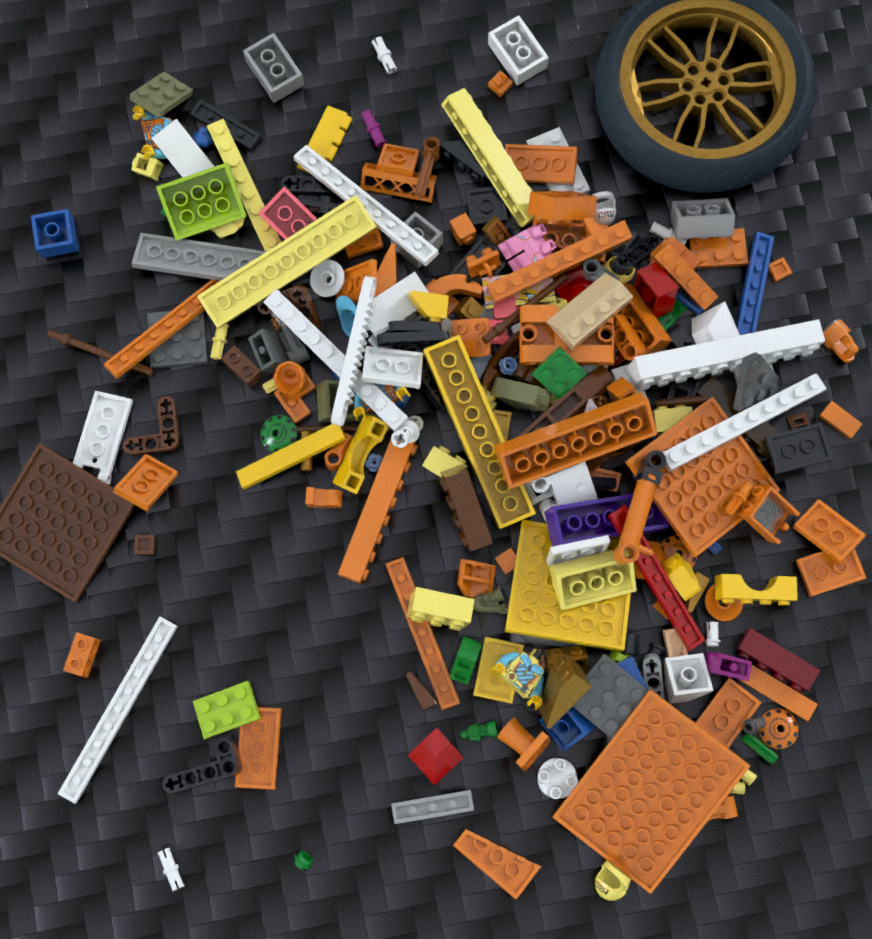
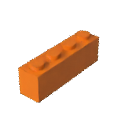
[650,241,718,310]

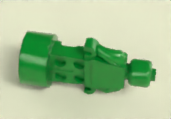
[460,720,499,741]

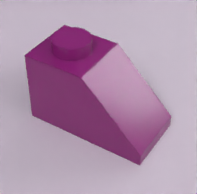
[705,652,752,681]

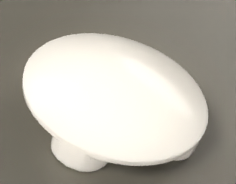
[537,758,578,799]

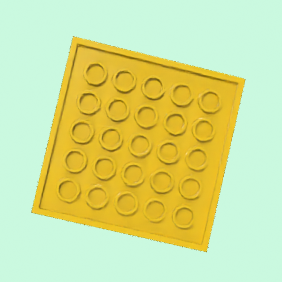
[505,520,631,652]

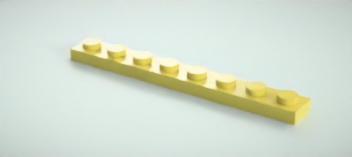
[207,119,281,252]

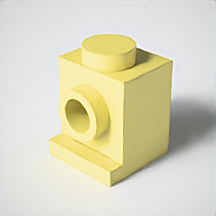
[131,153,164,181]

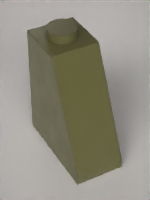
[490,377,552,412]

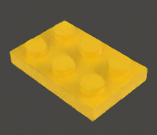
[473,637,524,704]

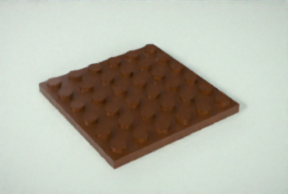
[0,443,135,603]

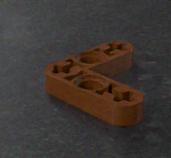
[257,285,322,332]
[123,396,180,456]

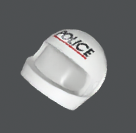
[592,191,616,225]

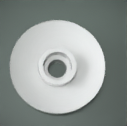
[310,260,345,297]

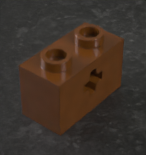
[221,345,264,390]

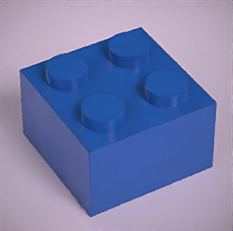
[31,209,79,258]

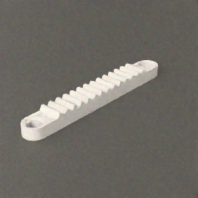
[331,276,376,426]

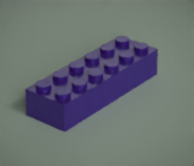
[544,494,669,547]

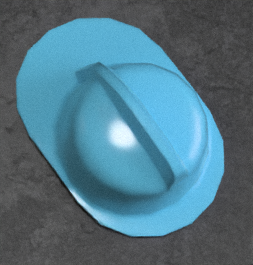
[336,295,357,338]

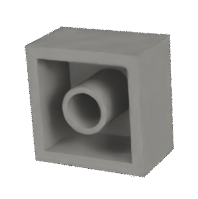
[390,212,443,268]

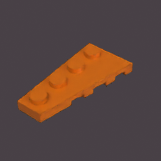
[453,829,541,900]

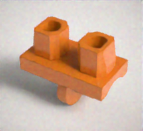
[466,247,501,279]

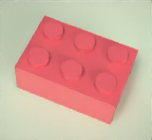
[258,186,317,240]

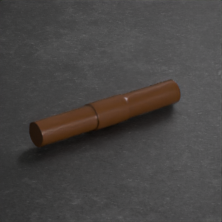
[656,395,706,407]

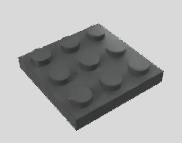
[147,311,208,369]
[573,653,649,739]

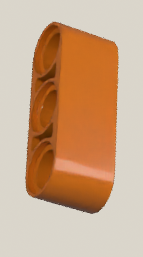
[608,314,647,360]

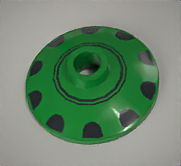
[261,415,297,452]

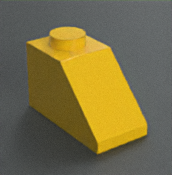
[407,290,449,322]
[662,553,701,601]

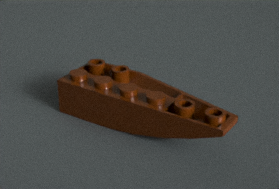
[518,365,614,437]

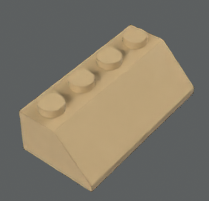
[546,273,633,351]

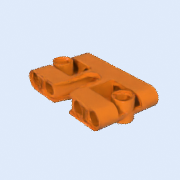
[519,305,615,365]

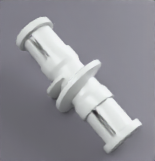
[391,415,424,448]

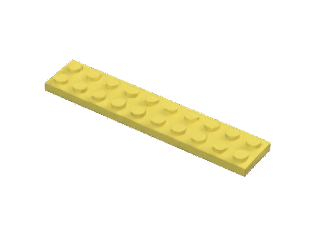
[197,195,377,329]

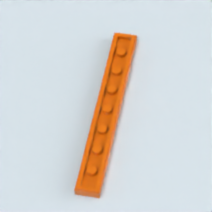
[104,280,220,379]
[385,557,460,710]

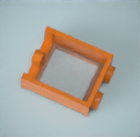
[738,484,800,544]

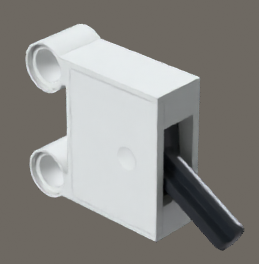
[530,462,617,521]

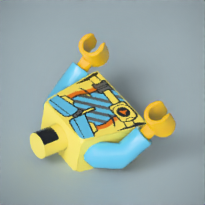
[490,648,544,710]

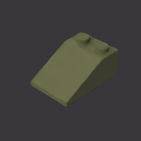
[316,380,380,422]

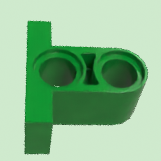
[449,636,482,685]

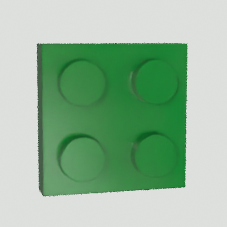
[532,346,587,400]

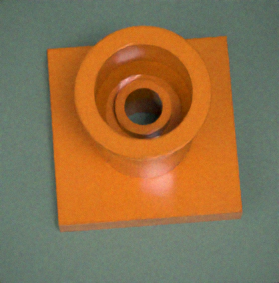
[497,717,551,772]

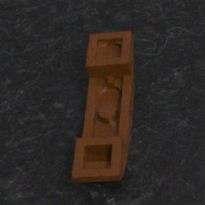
[483,330,533,392]

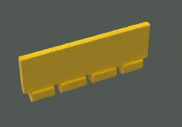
[297,106,352,173]

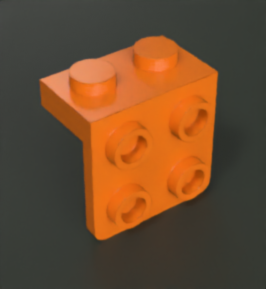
[451,318,491,357]

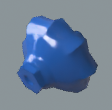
[191,127,214,148]

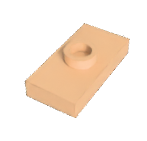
[663,628,688,658]

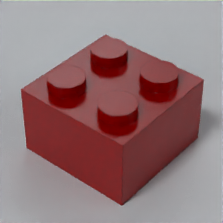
[634,261,678,318]

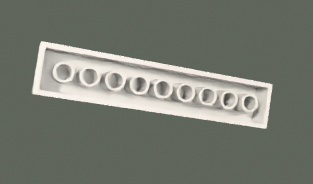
[627,319,825,391]

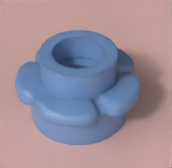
[499,357,517,375]
[365,453,383,472]

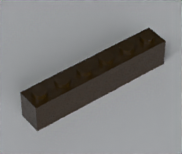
[695,376,779,469]

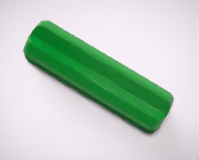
[741,733,778,764]

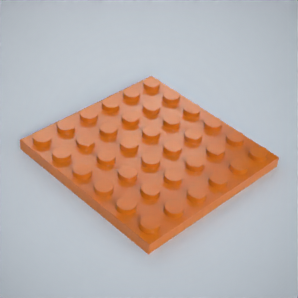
[625,396,780,557]

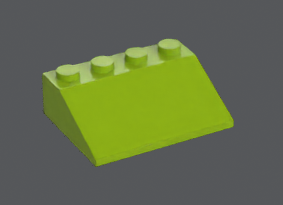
[156,162,247,241]

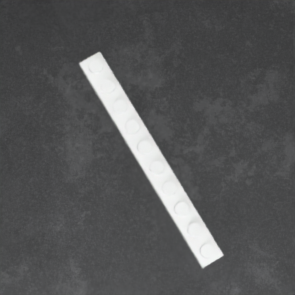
[293,145,439,266]
[263,289,409,431]
[663,374,827,472]
[58,617,178,803]

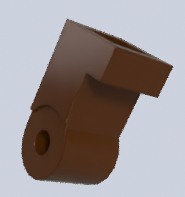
[512,361,545,389]

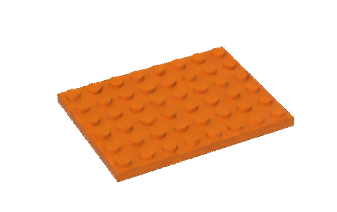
[553,689,750,894]

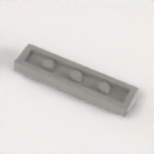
[391,790,474,824]

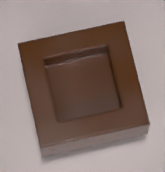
[134,535,156,555]

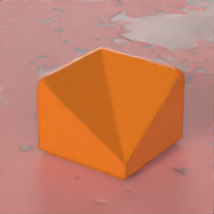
[582,217,604,237]

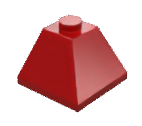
[408,728,464,785]

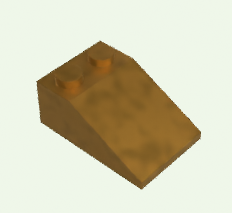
[539,654,592,729]

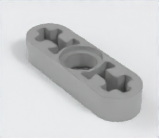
[643,653,664,699]

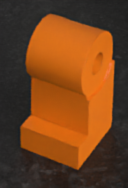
[305,487,343,509]

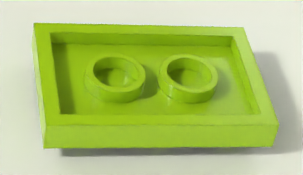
[193,681,261,739]

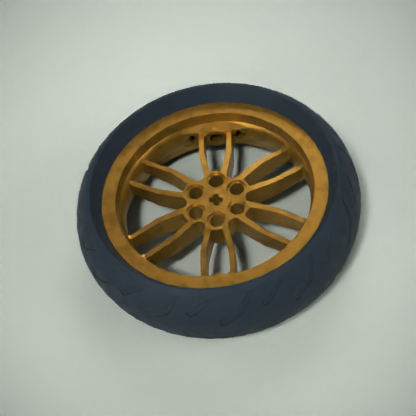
[595,0,815,193]

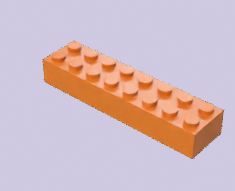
[494,392,658,489]

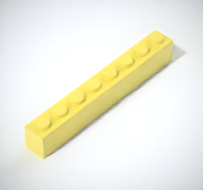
[441,88,535,228]

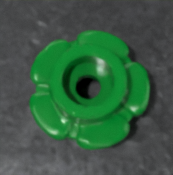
[294,851,313,870]

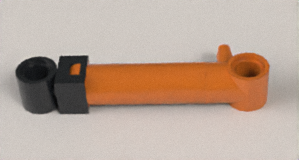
[613,450,667,565]

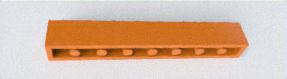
[486,220,633,306]
[338,431,418,584]

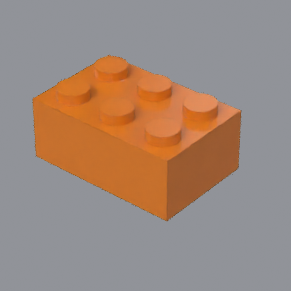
[528,191,597,224]

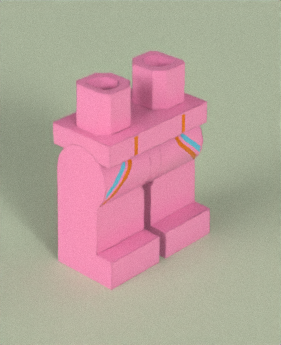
[498,224,556,272]

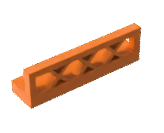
[360,163,437,203]

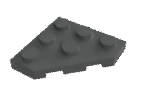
[733,352,779,411]

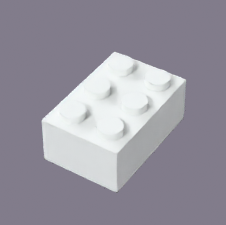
[488,16,549,85]

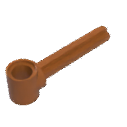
[414,137,441,199]

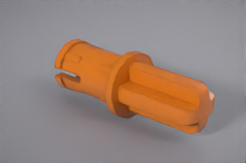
[724,481,755,516]

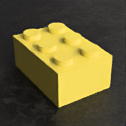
[407,587,475,631]

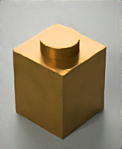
[452,296,485,320]

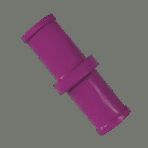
[361,110,386,147]

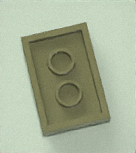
[130,72,193,118]

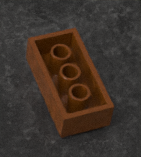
[439,464,493,551]

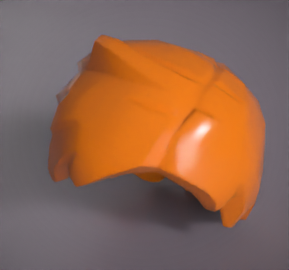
[273,361,306,395]

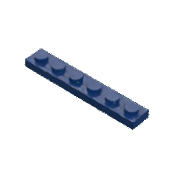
[736,231,774,335]

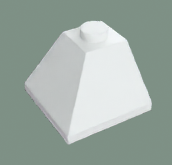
[691,302,740,344]
[664,653,713,704]

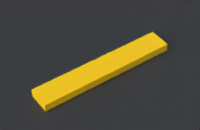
[236,424,346,490]

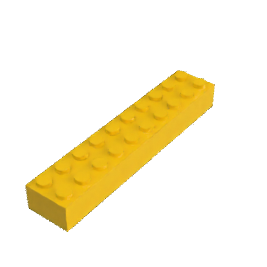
[423,335,536,529]

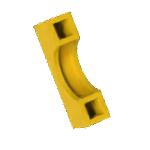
[332,414,389,494]
[715,574,797,606]

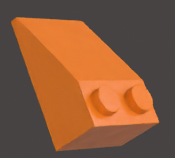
[373,243,397,299]

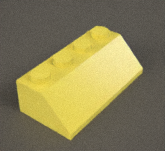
[550,549,637,610]

